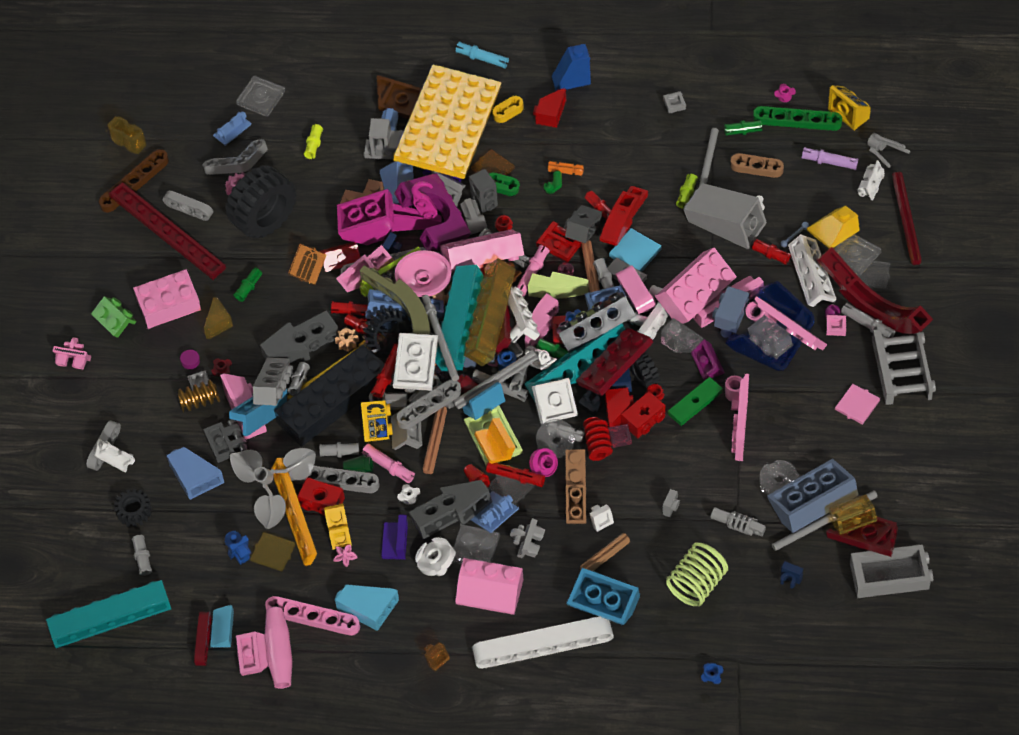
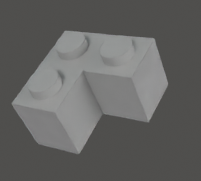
[369,118,404,159]

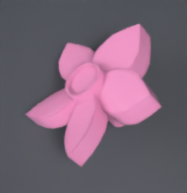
[334,545,357,567]

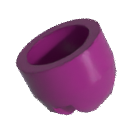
[825,304,841,319]

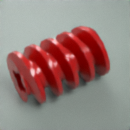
[583,417,613,461]

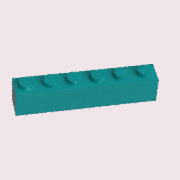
[435,264,484,371]
[46,580,171,648]

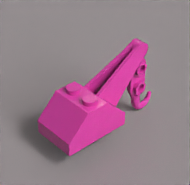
[337,181,442,245]

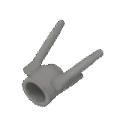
[867,133,910,168]

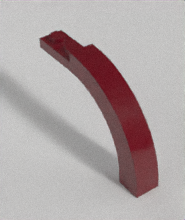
[817,247,933,334]

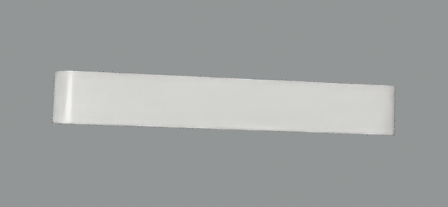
[472,617,614,668]

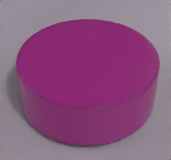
[180,350,200,369]

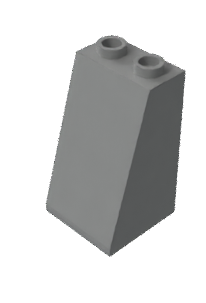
[684,183,767,249]

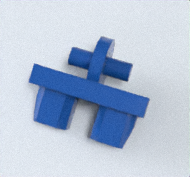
[225,531,251,565]

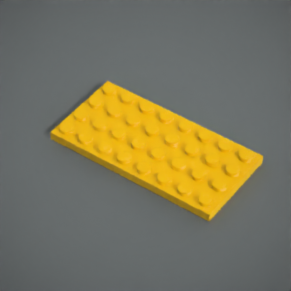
[393,65,501,179]

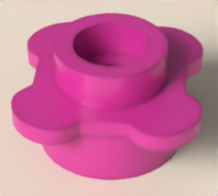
[774,84,796,102]

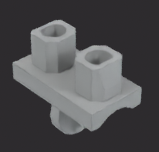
[510,518,545,558]

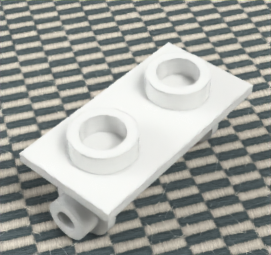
[857,160,884,201]
[525,345,557,370]
[94,439,135,472]

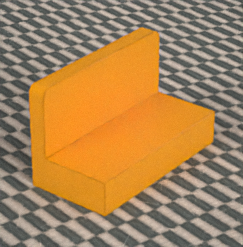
[474,418,515,464]

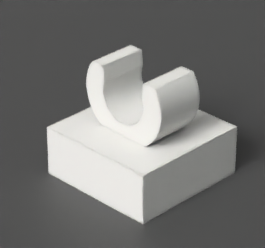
[589,504,614,532]

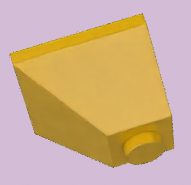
[807,206,860,248]

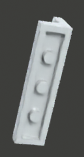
[788,234,837,307]

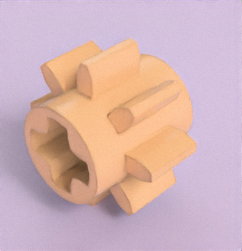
[335,327,359,352]

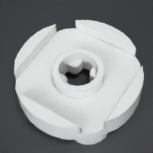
[415,538,456,576]

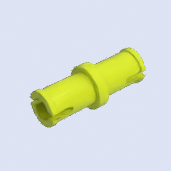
[304,124,323,159]

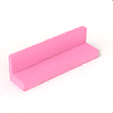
[693,276,764,328]

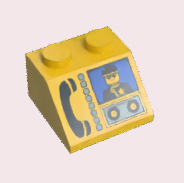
[828,85,871,130]
[361,400,393,442]

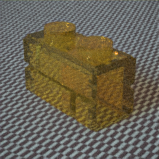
[829,495,877,535]

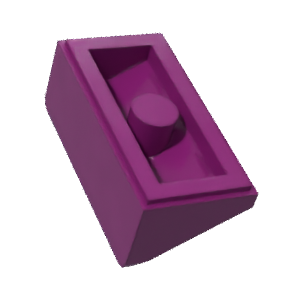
[689,339,725,380]

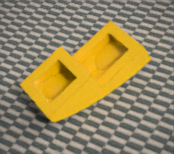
[324,504,352,550]

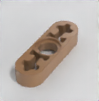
[731,153,784,178]

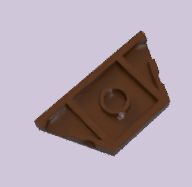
[377,75,422,119]

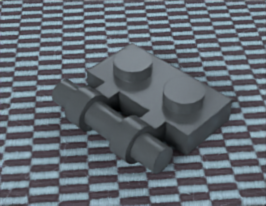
[203,419,248,463]

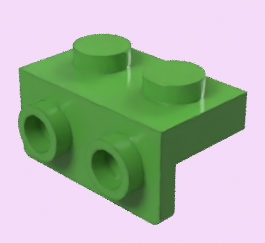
[91,296,137,337]

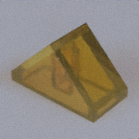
[204,297,233,339]

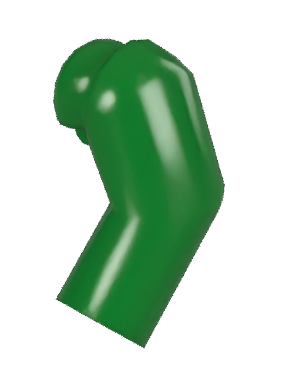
[543,171,562,194]

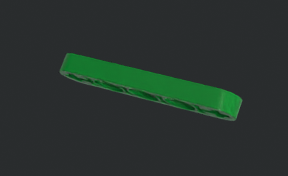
[753,106,843,131]

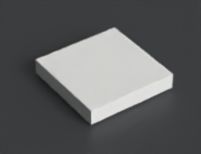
[532,378,578,424]

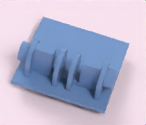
[471,491,519,533]

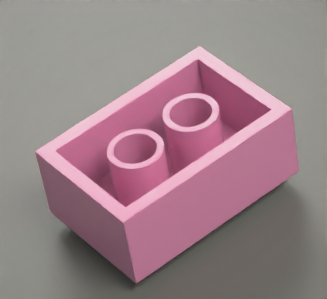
[133,269,201,329]

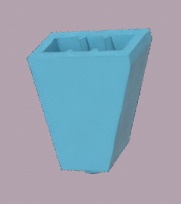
[335,585,399,631]

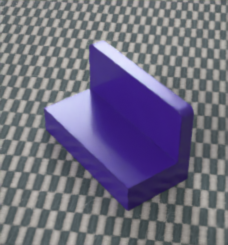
[382,515,408,559]

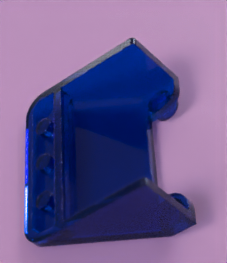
[726,281,815,371]

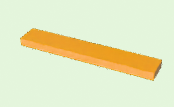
[271,458,317,566]

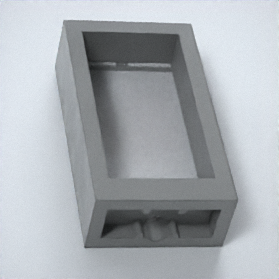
[850,544,933,598]

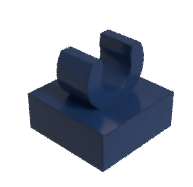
[382,232,402,254]
[780,561,803,588]

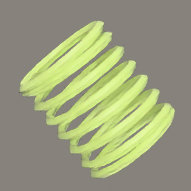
[666,543,728,606]

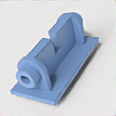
[213,111,251,146]

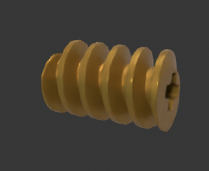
[178,380,220,413]

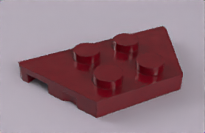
[826,513,898,557]

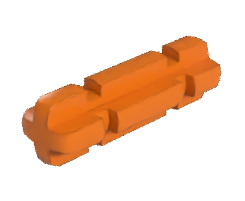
[548,161,584,176]

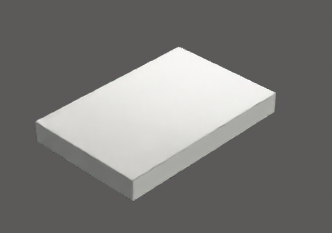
[393,333,438,391]

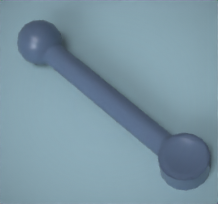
[780,222,809,247]

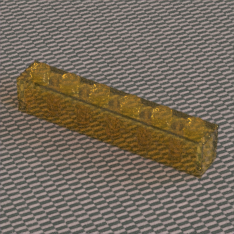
[464,258,516,366]

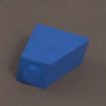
[552,44,591,91]

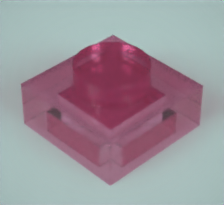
[609,424,632,448]

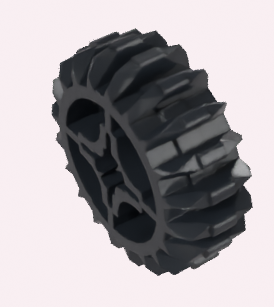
[362,308,413,359]

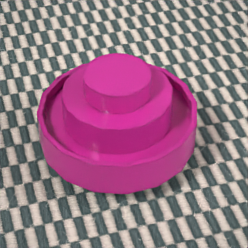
[529,448,558,477]

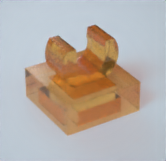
[424,642,450,671]

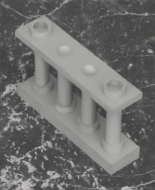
[872,329,936,405]

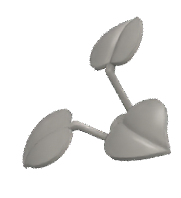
[230,448,316,529]

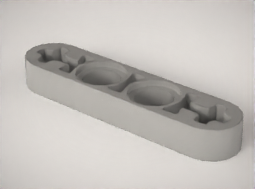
[396,380,461,429]

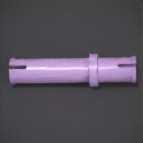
[802,147,858,170]

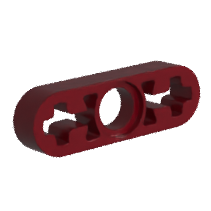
[194,611,211,666]

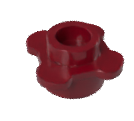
[211,358,232,377]

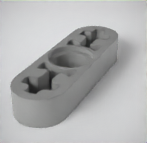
[163,191,213,221]
[86,420,121,471]

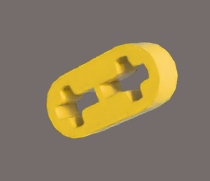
[493,96,524,123]

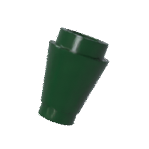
[343,455,373,473]

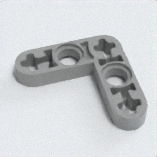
[203,139,268,175]

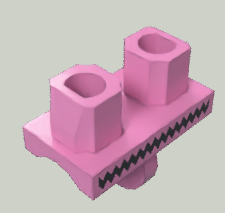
[53,337,91,370]

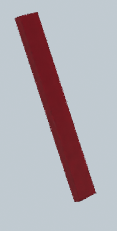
[109,182,226,280]

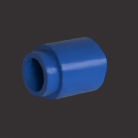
[497,351,517,371]

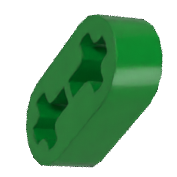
[489,173,520,196]

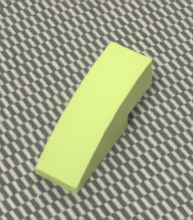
[528,271,589,299]

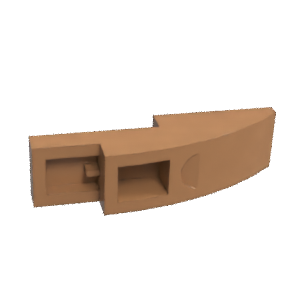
[566,449,586,524]

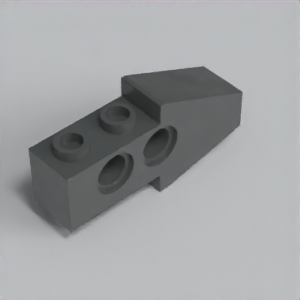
[260,310,338,363]
[409,480,492,539]

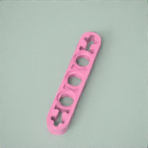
[265,596,360,635]

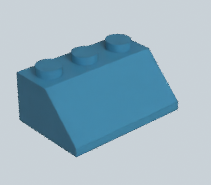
[567,568,640,625]

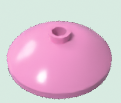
[395,250,452,297]

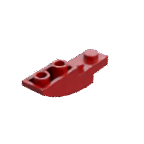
[600,186,648,246]

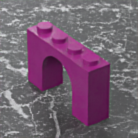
[394,173,471,252]

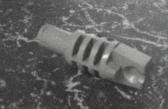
[711,507,766,537]

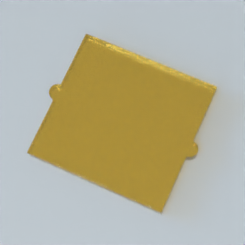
[250,532,296,571]

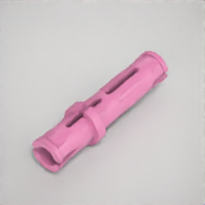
[517,245,549,296]
[362,444,415,483]

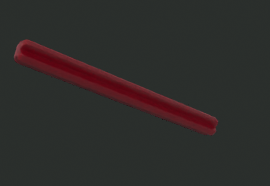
[892,171,922,265]

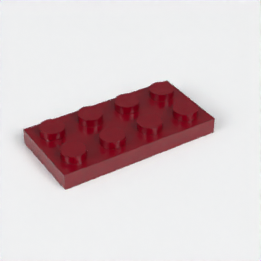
[576,328,654,396]

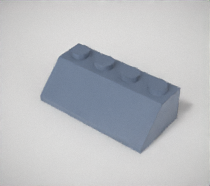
[767,459,859,533]

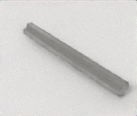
[453,351,538,409]

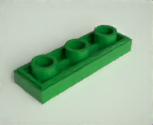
[668,377,723,426]

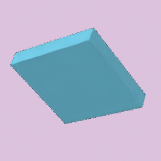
[609,228,661,272]

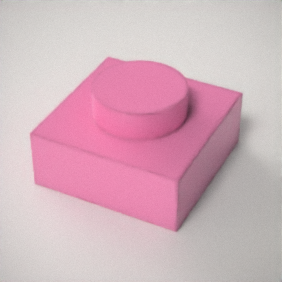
[826,315,846,336]

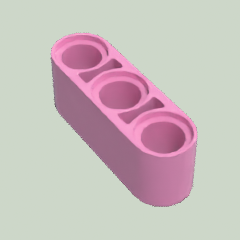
[615,265,655,315]

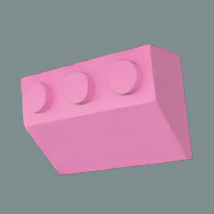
[220,374,267,440]
[455,558,523,615]

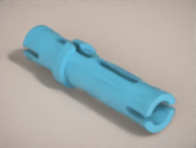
[456,42,509,69]

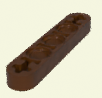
[99,149,169,213]

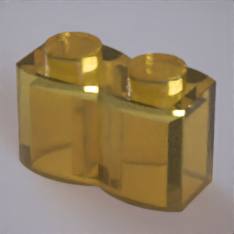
[108,116,146,154]

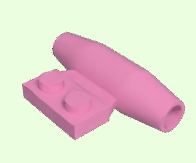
[236,607,292,689]

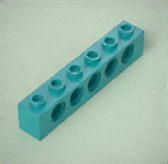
[525,324,625,403]

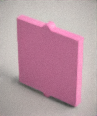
[835,384,880,425]

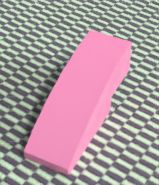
[336,245,395,292]
[525,293,559,349]

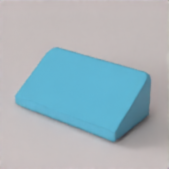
[210,605,234,647]

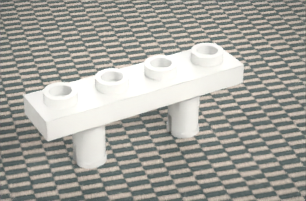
[503,284,540,343]
[630,285,669,340]

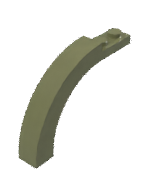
[360,265,431,335]

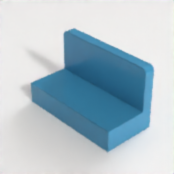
[463,382,505,420]

